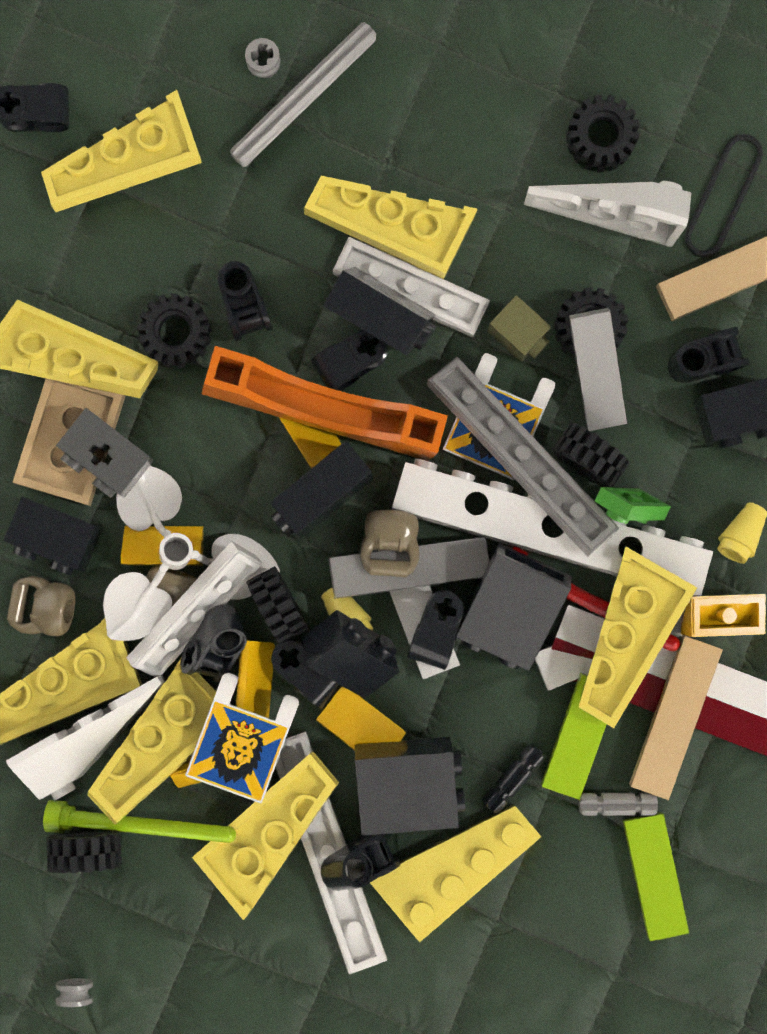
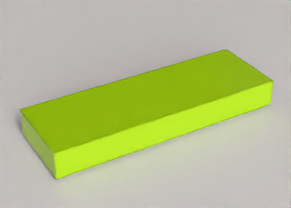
[541,672,607,800]
[622,812,689,941]

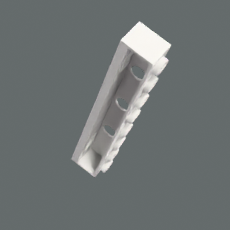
[392,459,713,596]

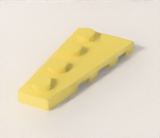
[41,90,202,212]
[304,176,477,279]
[0,300,158,398]
[579,547,697,728]
[0,618,142,745]
[87,659,216,825]
[192,752,339,920]
[370,804,541,942]

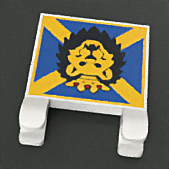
[442,353,555,480]
[185,673,299,804]

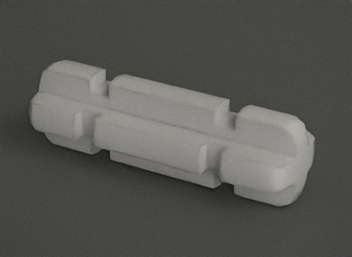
[578,792,658,816]

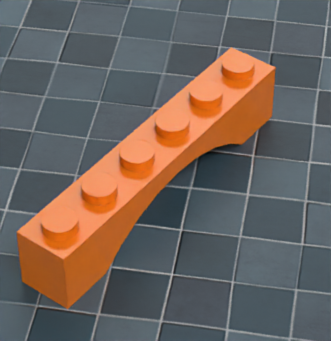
[201,346,448,461]

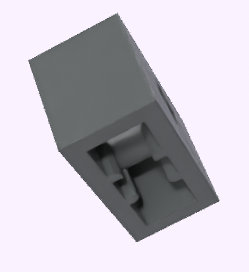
[56,408,154,498]

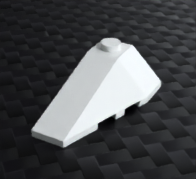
[524,181,691,247]
[6,676,166,801]

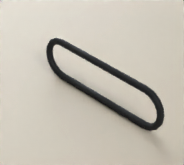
[685,134,763,257]

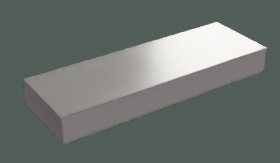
[569,308,627,431]

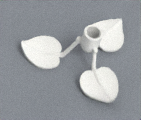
[103,466,280,641]

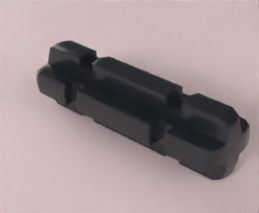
[482,744,546,814]

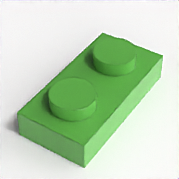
[594,487,671,524]

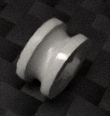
[245,38,281,78]
[56,978,93,1007]

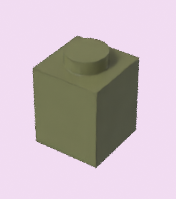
[487,295,551,362]

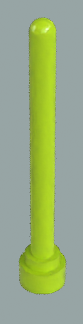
[43,800,236,843]

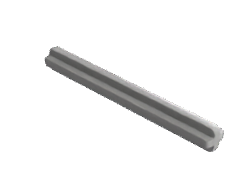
[230,22,376,167]

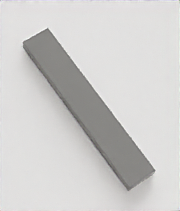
[427,357,619,557]

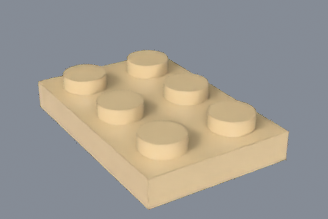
[12,379,126,506]

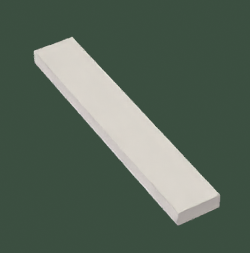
[275,731,387,975]

